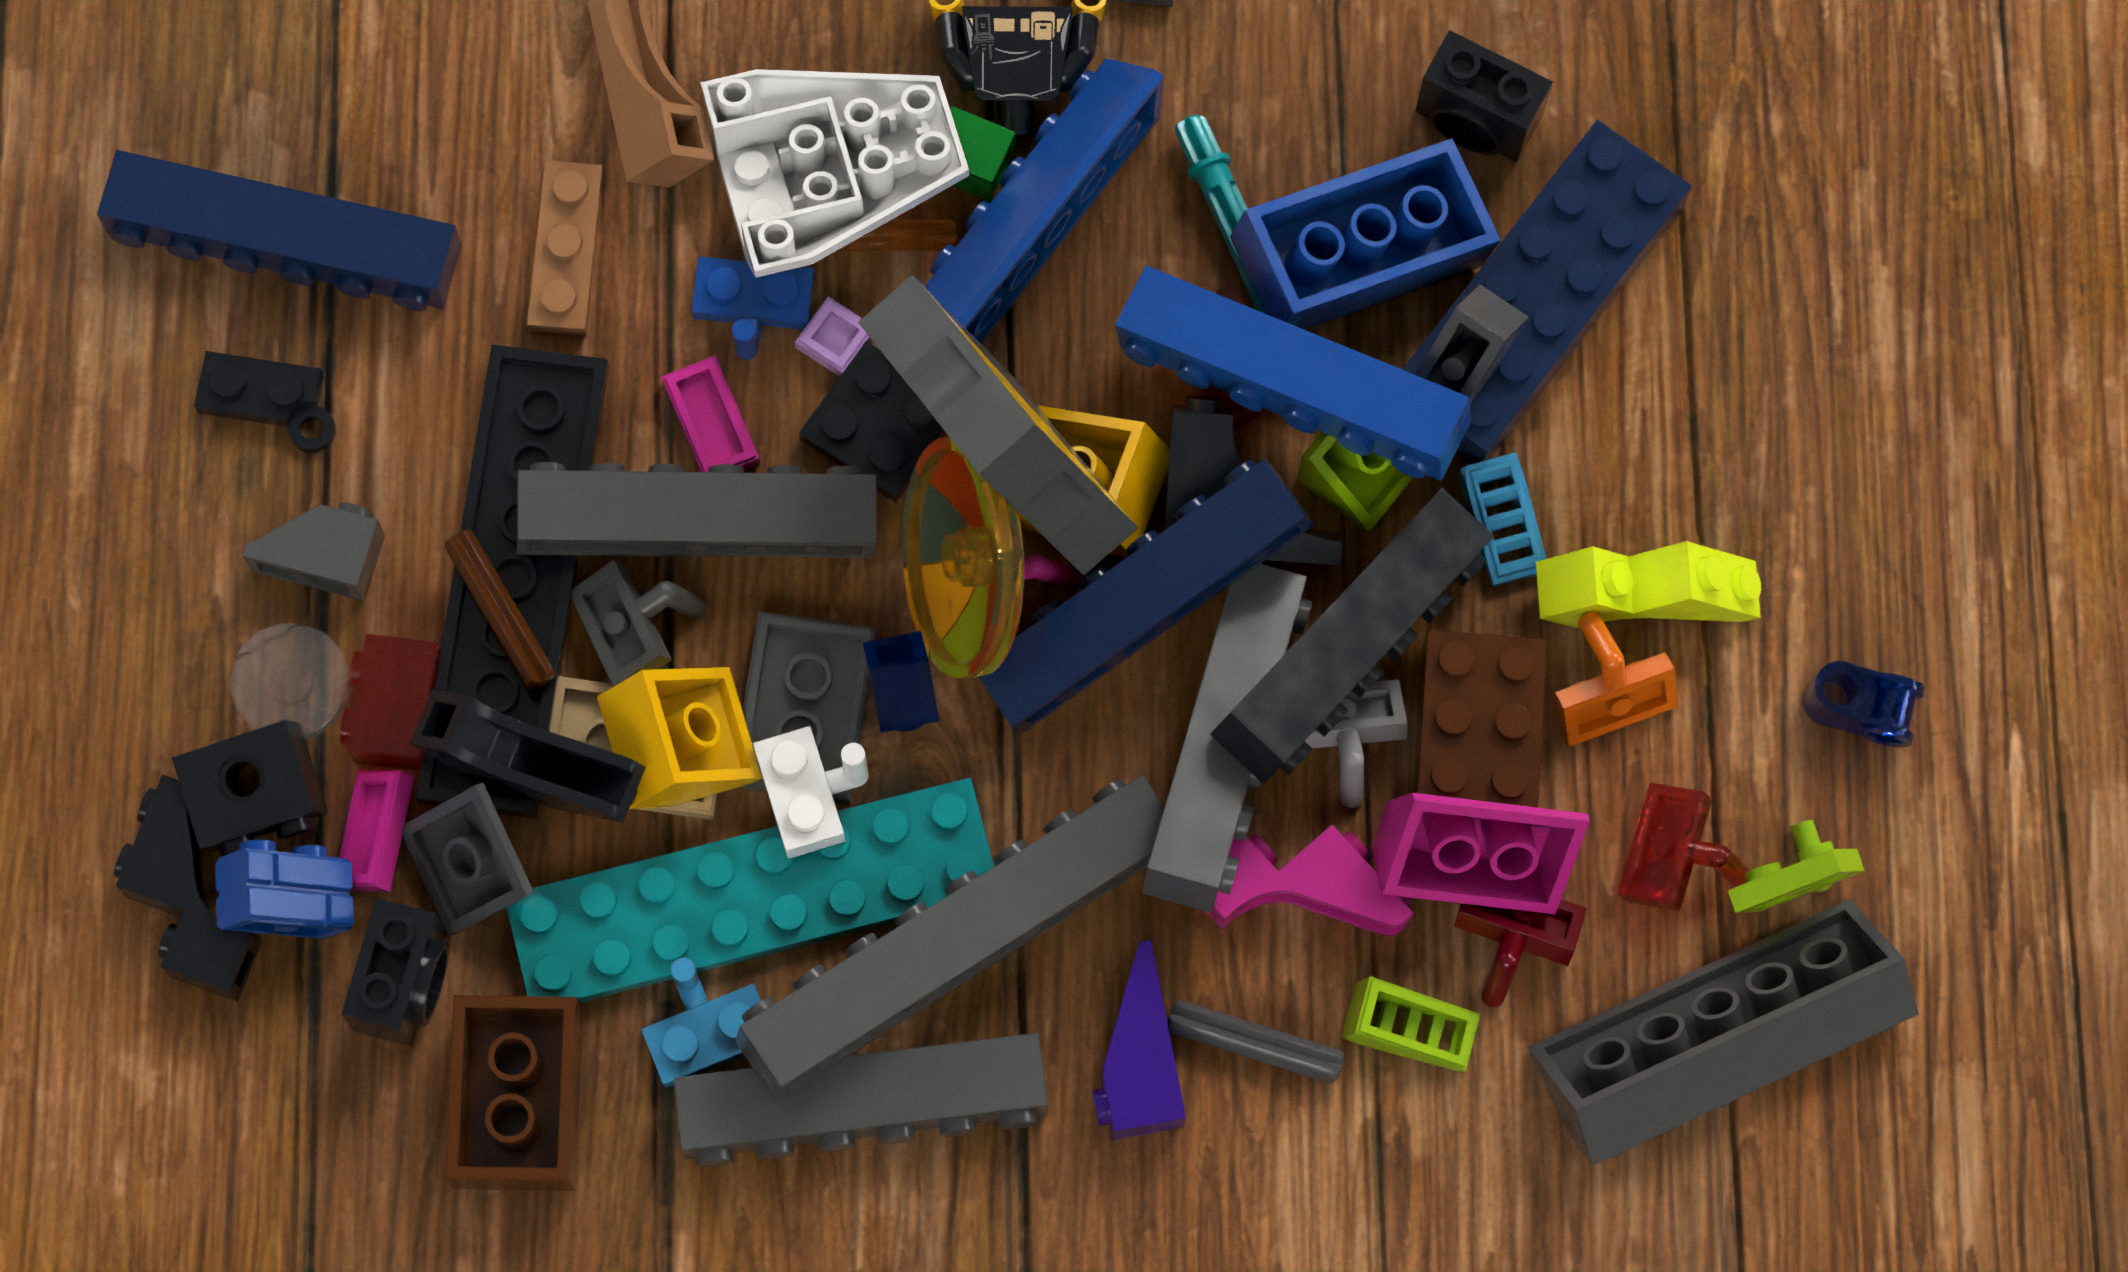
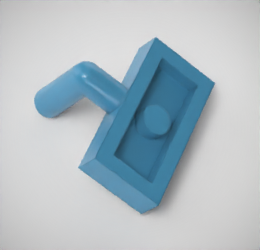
[641,957,761,1088]

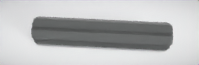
[1167,1000,1344,1083]

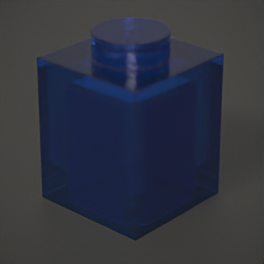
[862,631,940,733]

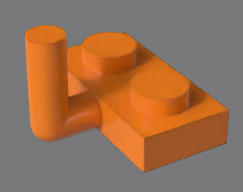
[1555,611,1678,747]

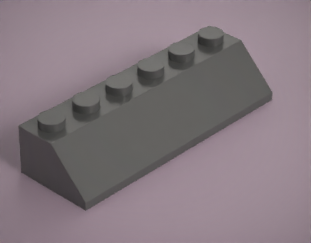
[1528,899,1919,1165]

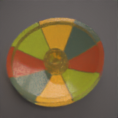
[902,437,1024,678]

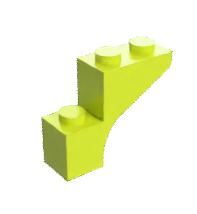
[1536,541,1761,628]

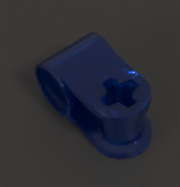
[1803,661,1925,747]

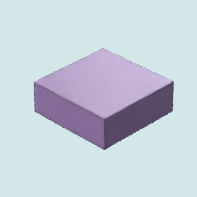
[795,296,872,377]

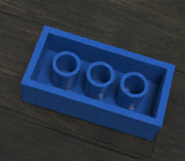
[1230,138,1501,330]

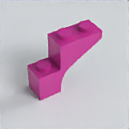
[1205,825,1414,937]

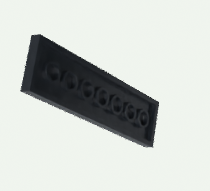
[416,344,610,818]

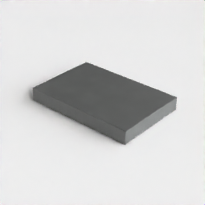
[736,612,876,804]

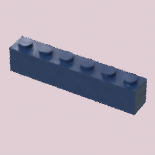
[97,150,462,311]
[978,459,1314,732]

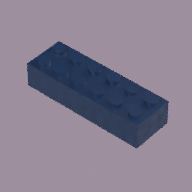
[1402,119,1692,465]

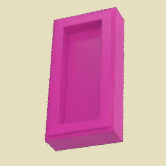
[661,355,760,472]
[339,770,415,892]

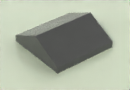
[402,783,534,936]

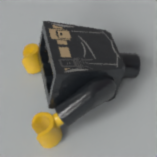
[929,0,1107,135]

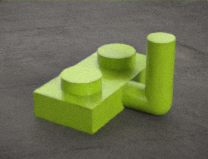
[1728,820,1865,913]

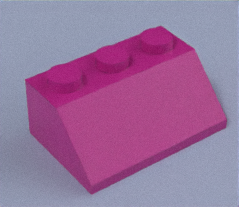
[1371,793,1590,914]

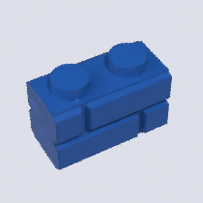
[215,840,354,939]

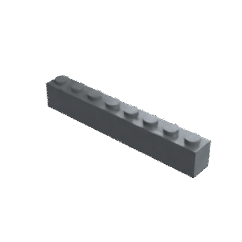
[735,774,1165,1101]

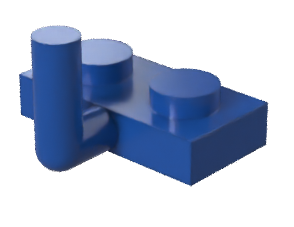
[692,256,815,360]

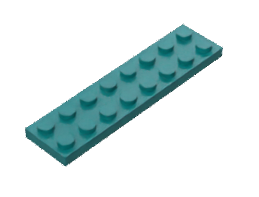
[507,777,994,1003]

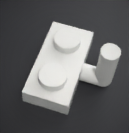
[753,726,869,859]

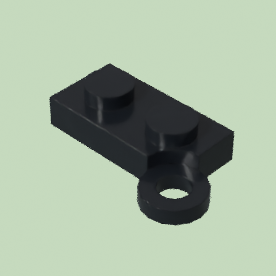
[194,351,336,453]

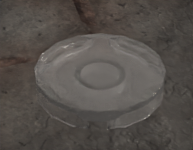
[229,623,351,739]

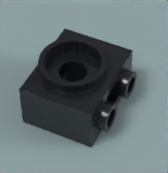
[1415,30,1553,162]
[172,720,328,856]
[341,898,449,1047]

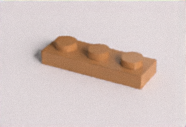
[527,160,604,336]

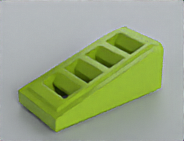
[1341,976,1480,1073]

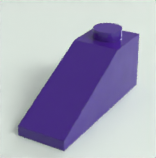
[1092,940,1186,1140]

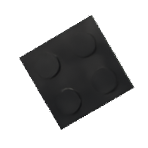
[799,341,946,503]

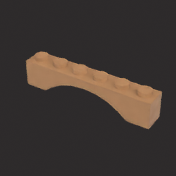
[587,0,715,188]

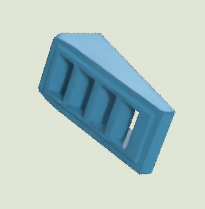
[1457,453,1547,588]

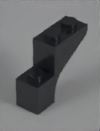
[409,689,646,823]
[114,774,260,1002]

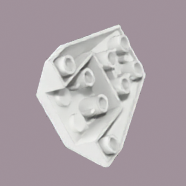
[700,69,969,278]

